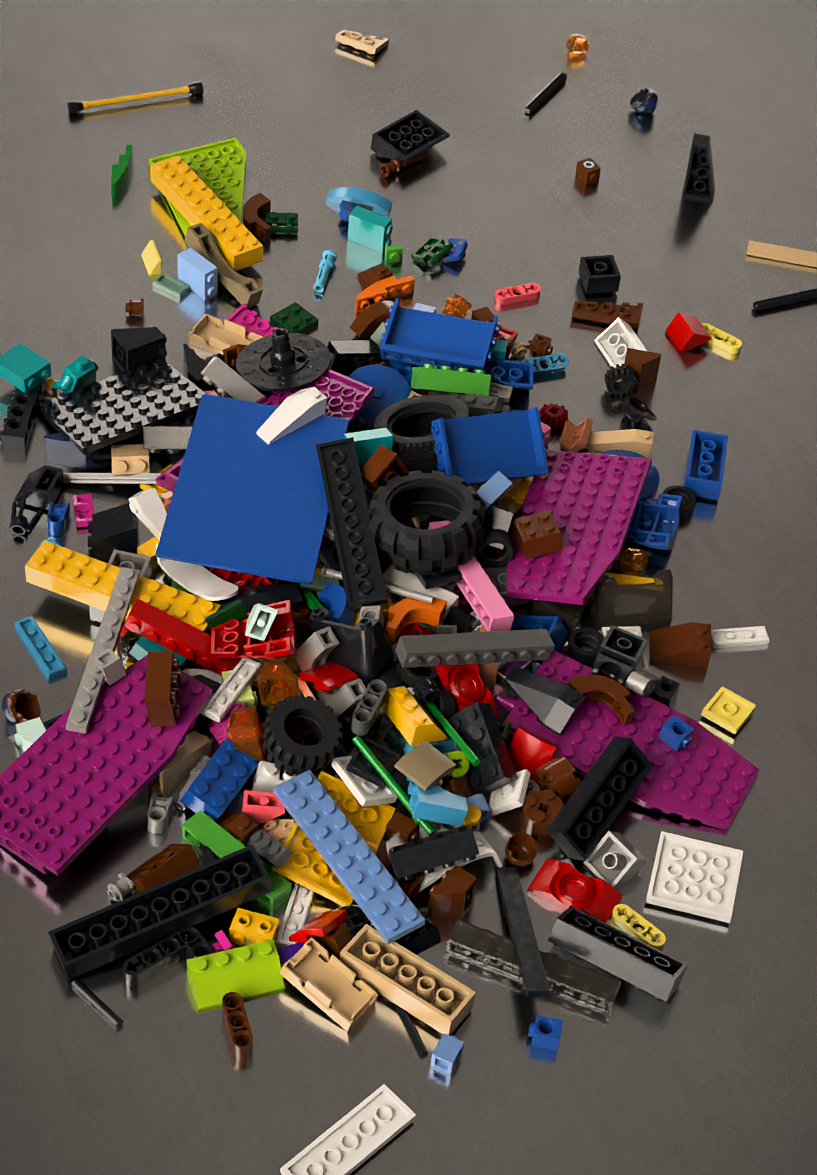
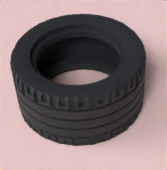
[373,395,471,473]

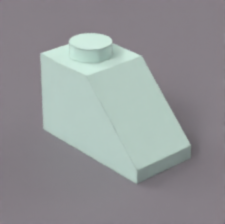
[245,603,278,641]
[14,717,46,752]

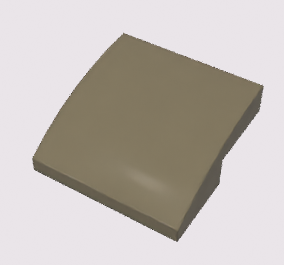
[394,741,456,791]

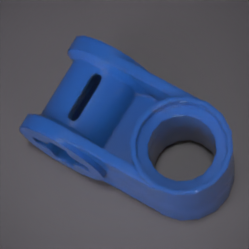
[47,502,70,536]

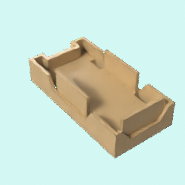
[189,314,263,355]
[280,937,379,1031]

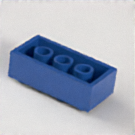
[683,430,728,500]
[179,733,264,822]

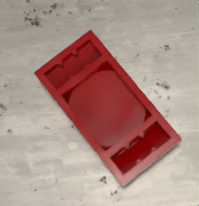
[434,664,498,719]
[527,859,623,923]

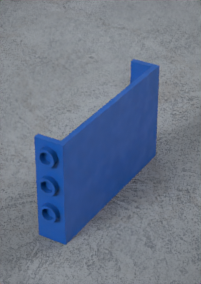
[380,298,501,373]
[431,407,549,485]

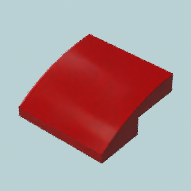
[299,662,358,691]
[507,727,558,781]
[289,910,348,943]

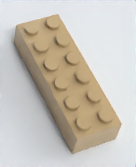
[339,924,476,1035]

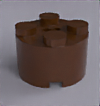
[536,756,581,801]
[520,789,564,839]

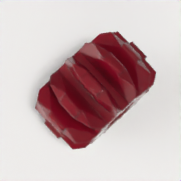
[539,402,568,431]

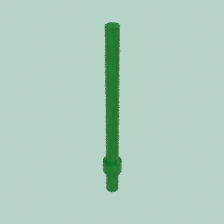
[420,701,480,766]
[352,735,435,836]

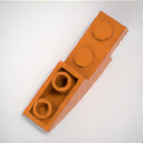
[355,275,415,313]

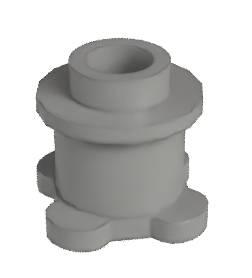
[107,872,135,902]

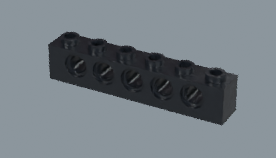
[0,380,46,451]

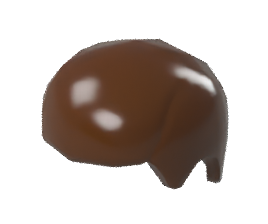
[505,832,537,866]

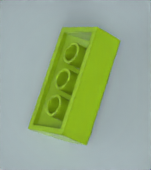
[187,939,285,1011]

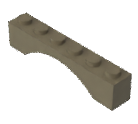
[184,223,263,308]

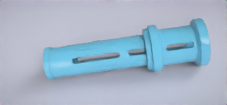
[313,250,337,293]

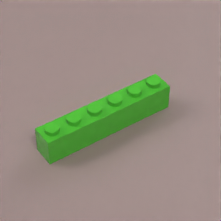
[182,810,292,912]

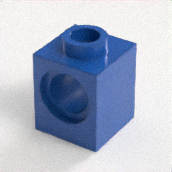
[658,715,694,752]
[528,1015,563,1051]

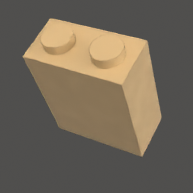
[111,444,150,475]

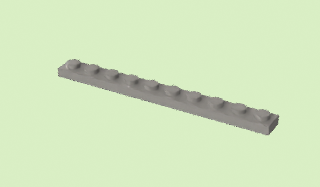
[66,567,140,734]

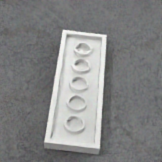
[280,1084,416,1175]

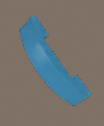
[326,187,393,215]

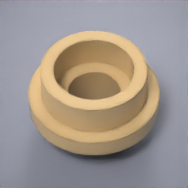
[511,342,527,358]

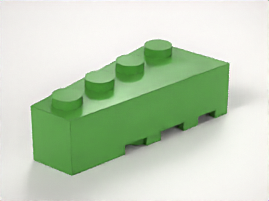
[411,364,491,396]

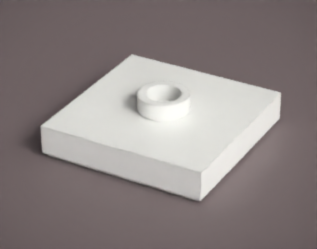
[488,769,531,817]

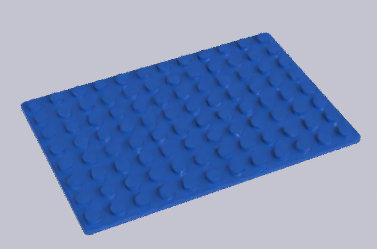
[156,394,348,585]

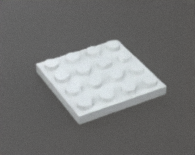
[645,831,743,923]

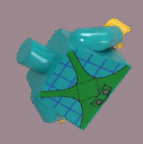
[43,356,99,394]

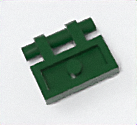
[265,212,298,235]
[411,235,453,267]

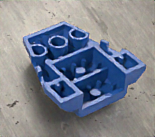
[626,494,683,550]

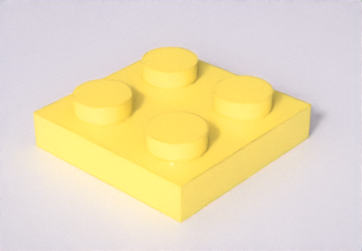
[701,686,756,734]

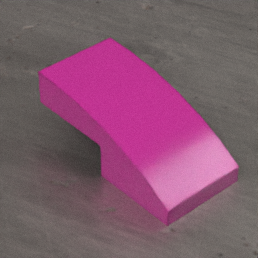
[72,494,94,528]

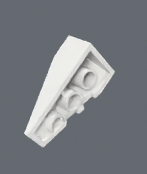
[257,387,327,445]
[129,488,167,540]

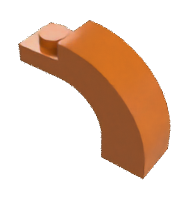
[386,597,447,643]

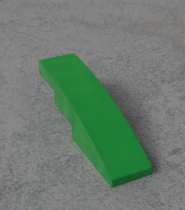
[111,145,133,197]

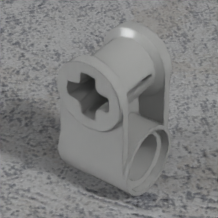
[148,793,174,834]

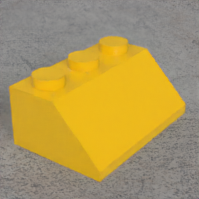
[382,686,447,746]

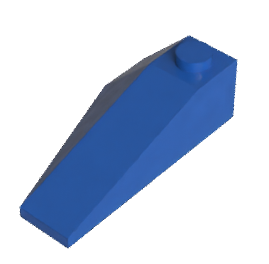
[485,359,533,390]

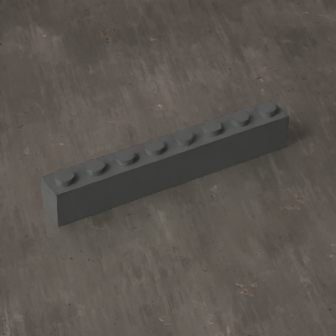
[395,629,555,668]

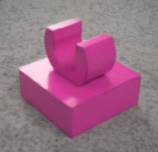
[210,930,234,953]

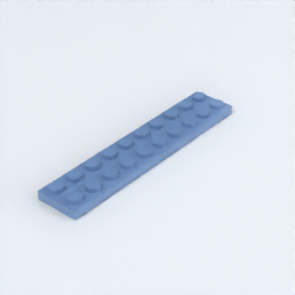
[273,770,425,944]

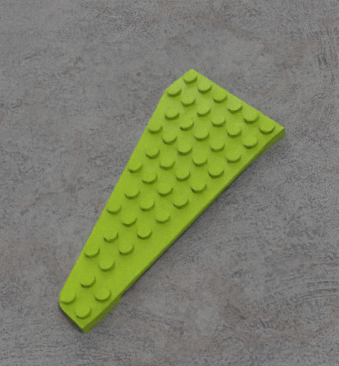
[148,137,246,281]

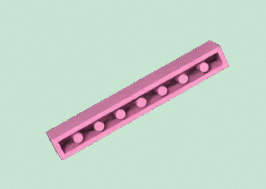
[428,520,514,632]

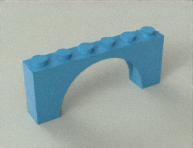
[403,728,468,827]

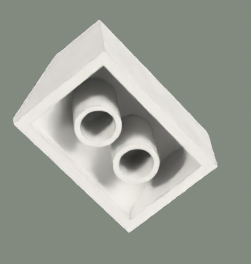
[594,317,647,368]

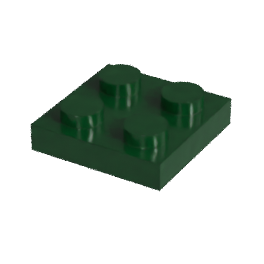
[270,302,319,334]

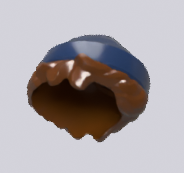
[2,689,41,724]

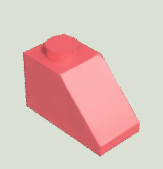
[242,790,285,824]

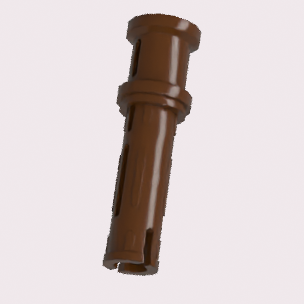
[379,153,423,177]

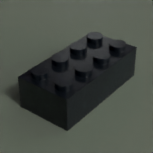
[447,702,518,796]

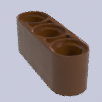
[222,992,253,1060]

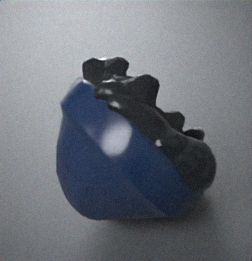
[630,88,658,114]

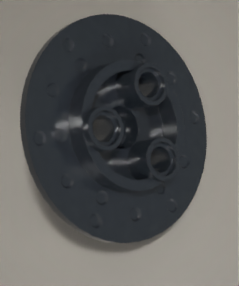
[236,328,331,392]

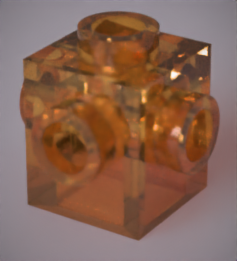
[442,293,472,318]

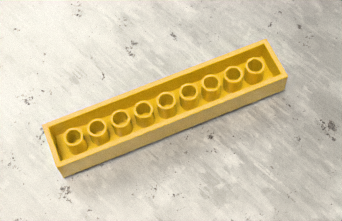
[150,155,263,271]
[25,540,221,635]

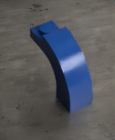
[317,582,355,625]

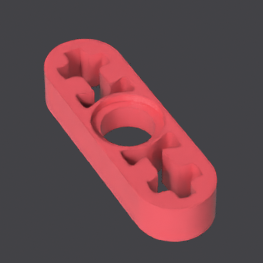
[494,283,541,305]

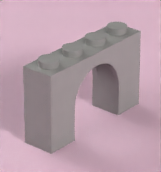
[293,627,366,719]

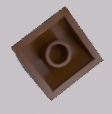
[624,348,662,390]

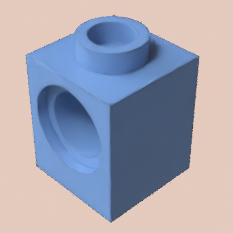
[430,1033,464,1075]

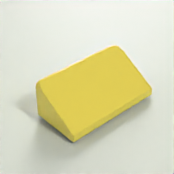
[142,240,162,275]

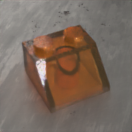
[257,659,300,706]
[226,706,264,761]

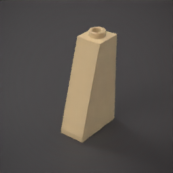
[148,730,211,797]

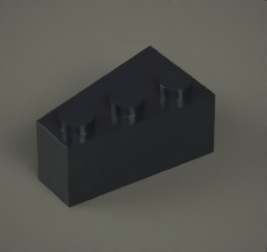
[327,340,381,376]

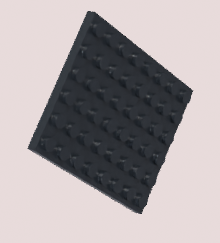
[36,359,206,455]

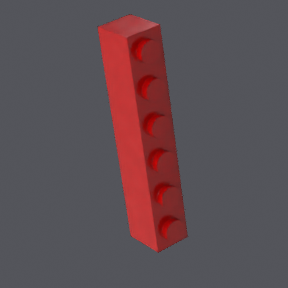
[124,599,241,677]

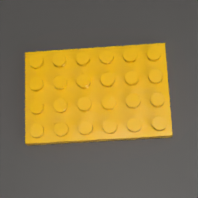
[271,770,396,906]

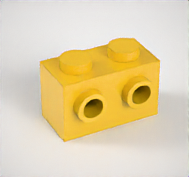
[229,908,280,945]

